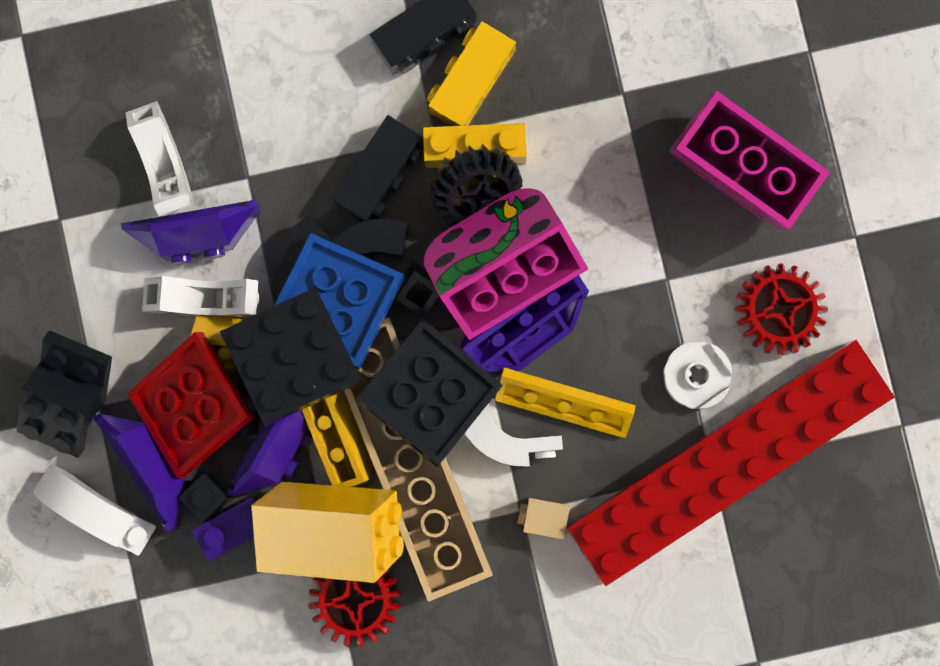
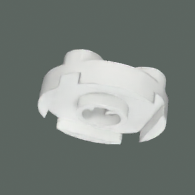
[663,341,732,409]

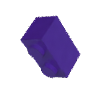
[192,497,259,561]

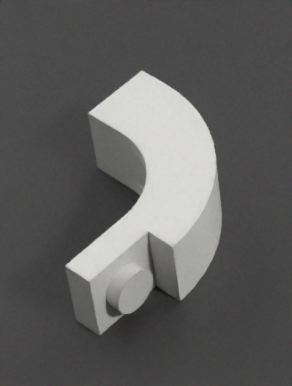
[126,101,193,216]
[142,276,259,318]
[464,403,563,467]
[32,464,157,556]

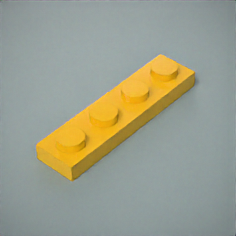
[495,368,636,438]

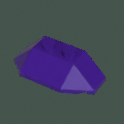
[121,199,260,265]
[460,275,589,372]
[225,410,313,497]
[93,414,189,533]

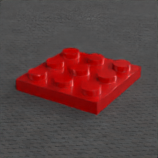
[127,332,255,478]

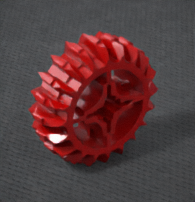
[734,263,828,356]
[308,568,401,647]

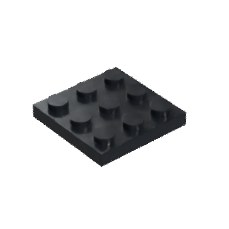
[220,287,361,427]
[356,319,503,467]

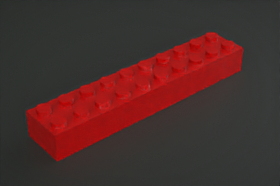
[566,340,895,587]

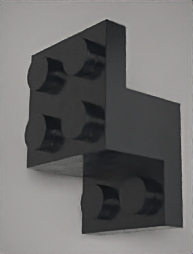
[17,330,112,458]

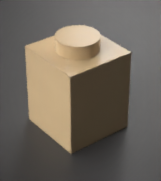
[517,498,570,540]

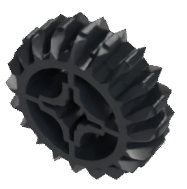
[431,144,523,225]

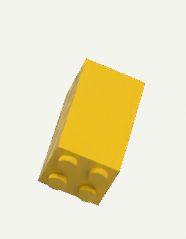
[251,482,404,583]

